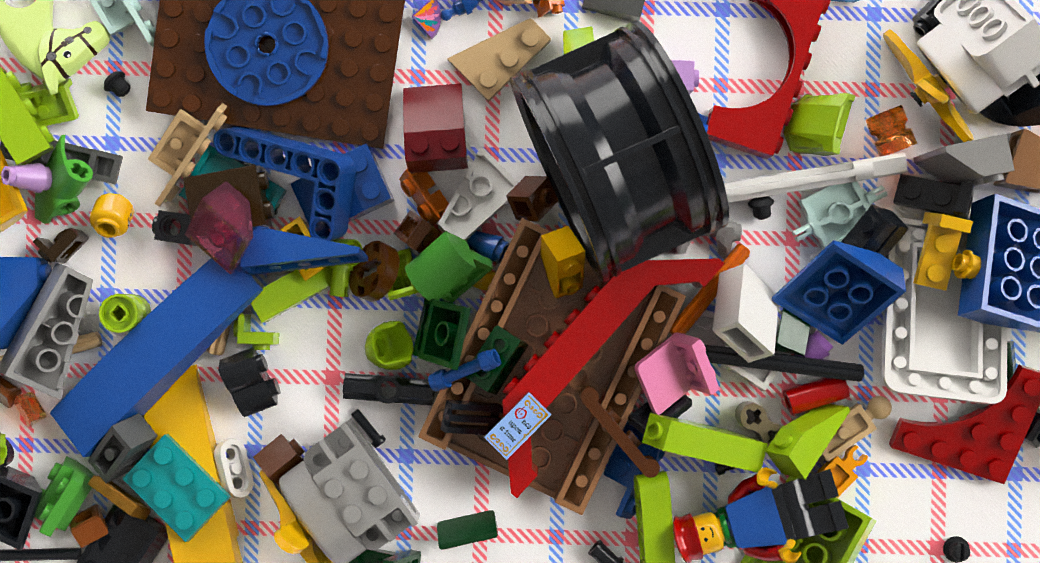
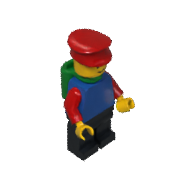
[673,467,849,563]

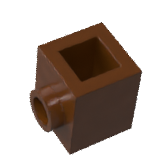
[506,176,558,222]
[253,434,305,487]

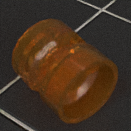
[865,105,918,157]

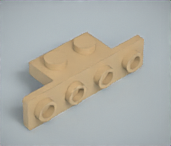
[147,103,228,207]

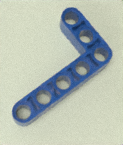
[213,126,356,241]

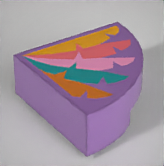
[412,0,441,40]

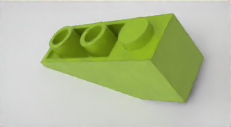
[0,66,55,165]

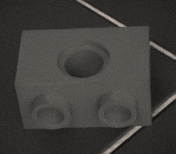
[88,414,158,483]

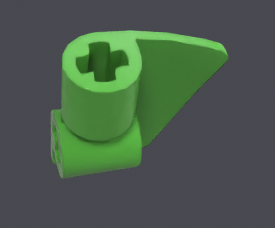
[35,135,93,224]

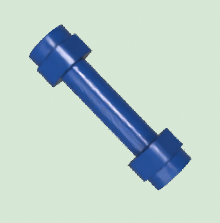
[428,348,501,392]

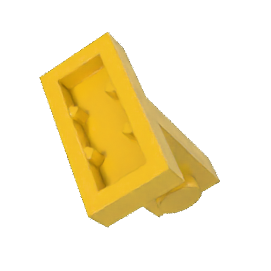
[913,212,973,291]

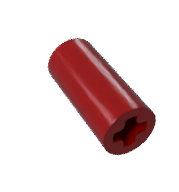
[783,377,850,416]

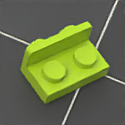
[18,78,79,126]

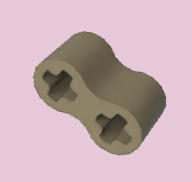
[735,401,783,447]

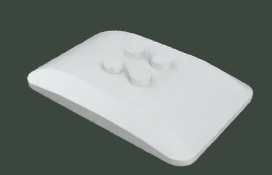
[882,218,1007,404]

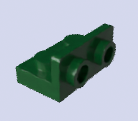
[466,326,529,395]

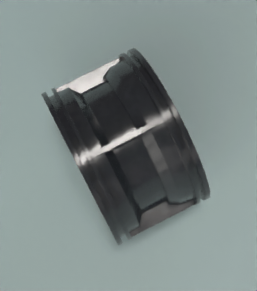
[510,20,729,283]

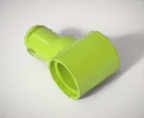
[329,238,363,297]

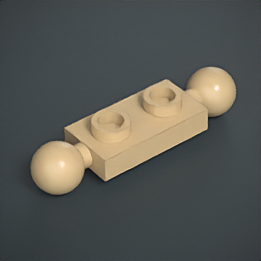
[815,396,892,465]

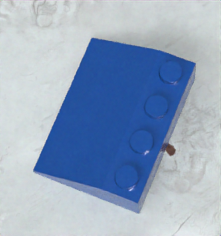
[958,193,1040,333]

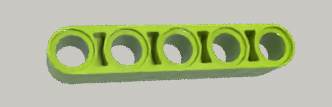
[633,471,676,563]

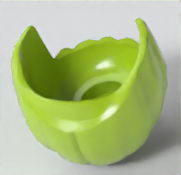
[364,321,414,370]

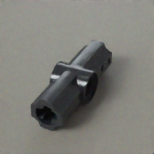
[342,373,434,406]

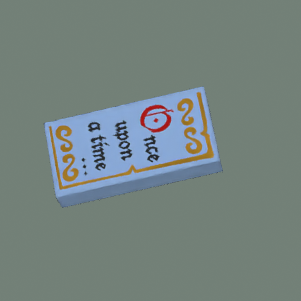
[484,392,551,460]

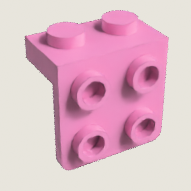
[634,332,720,414]

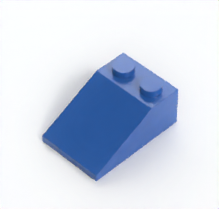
[290,144,395,231]

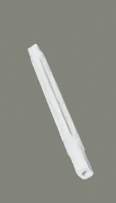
[724,153,908,203]

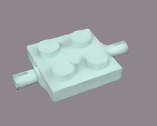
[792,181,888,249]

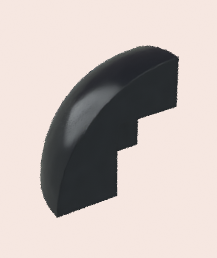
[979,74,1040,127]

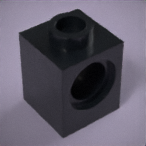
[152,210,199,246]

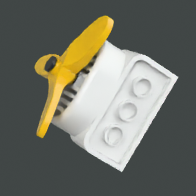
[883,0,1040,142]

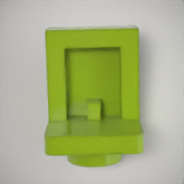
[233,314,280,350]

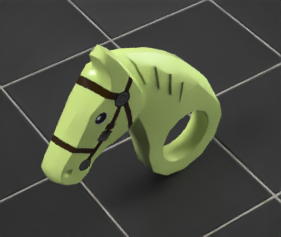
[0,0,110,95]

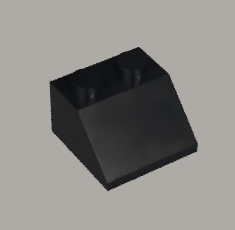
[0,466,43,550]

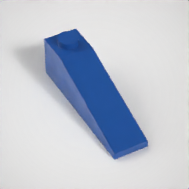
[240,226,368,275]

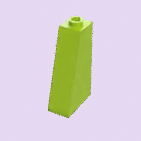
[642,413,768,473]

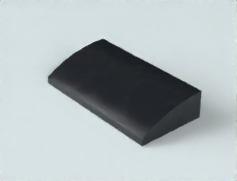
[76,504,168,563]

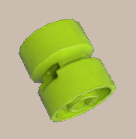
[99,294,151,333]

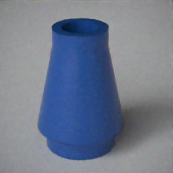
[467,231,509,264]

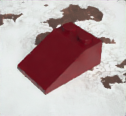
[403,83,468,173]

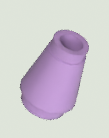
[1,163,52,193]

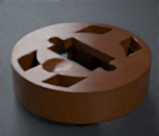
[349,241,400,302]

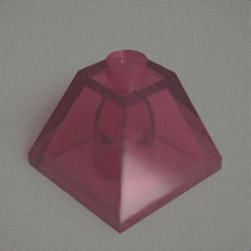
[185,181,253,275]

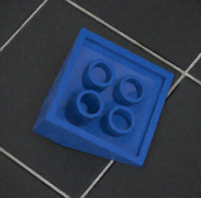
[772,240,906,345]
[0,257,52,350]

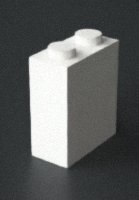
[712,264,778,363]

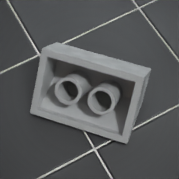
[913,134,1015,187]

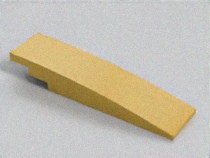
[144,364,243,563]

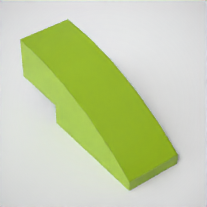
[250,266,332,323]

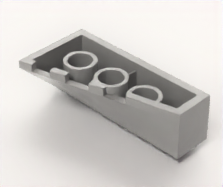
[0,263,93,400]

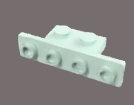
[89,0,156,48]

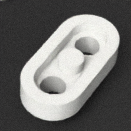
[214,439,254,498]

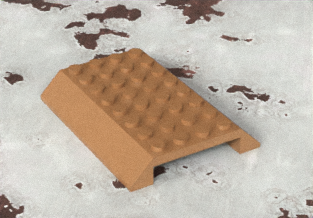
[418,218,686,515]

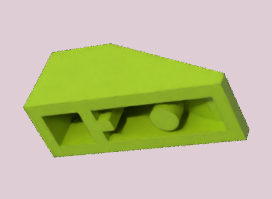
[765,404,850,480]

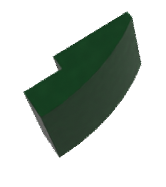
[412,298,471,370]

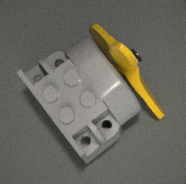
[259,418,420,563]

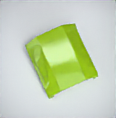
[783,93,856,156]

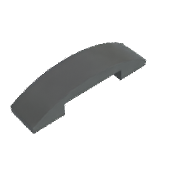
[0,140,123,185]

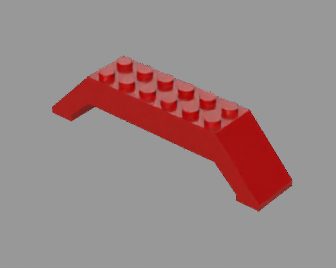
[502,258,725,498]

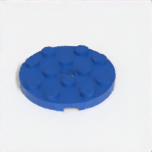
[204,0,329,106]

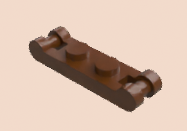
[579,385,660,478]

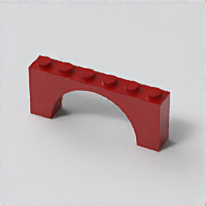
[707,0,831,159]

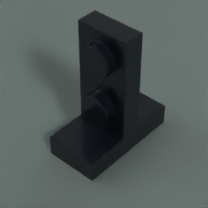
[893,174,974,220]

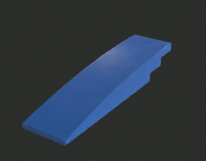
[50,247,263,457]

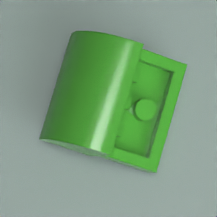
[405,231,493,303]
[34,456,94,537]

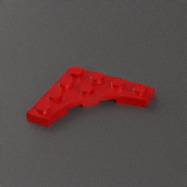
[889,364,1040,484]

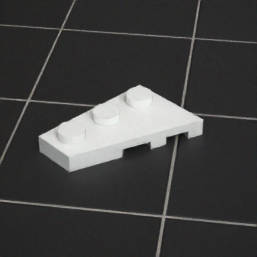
[438,146,519,241]

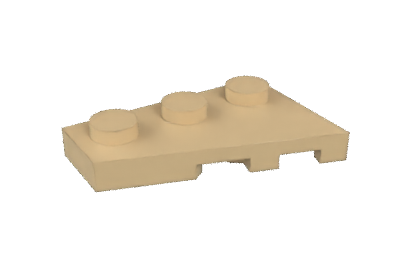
[447,18,551,102]

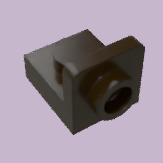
[33,228,89,263]

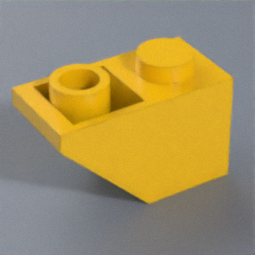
[540,226,585,299]

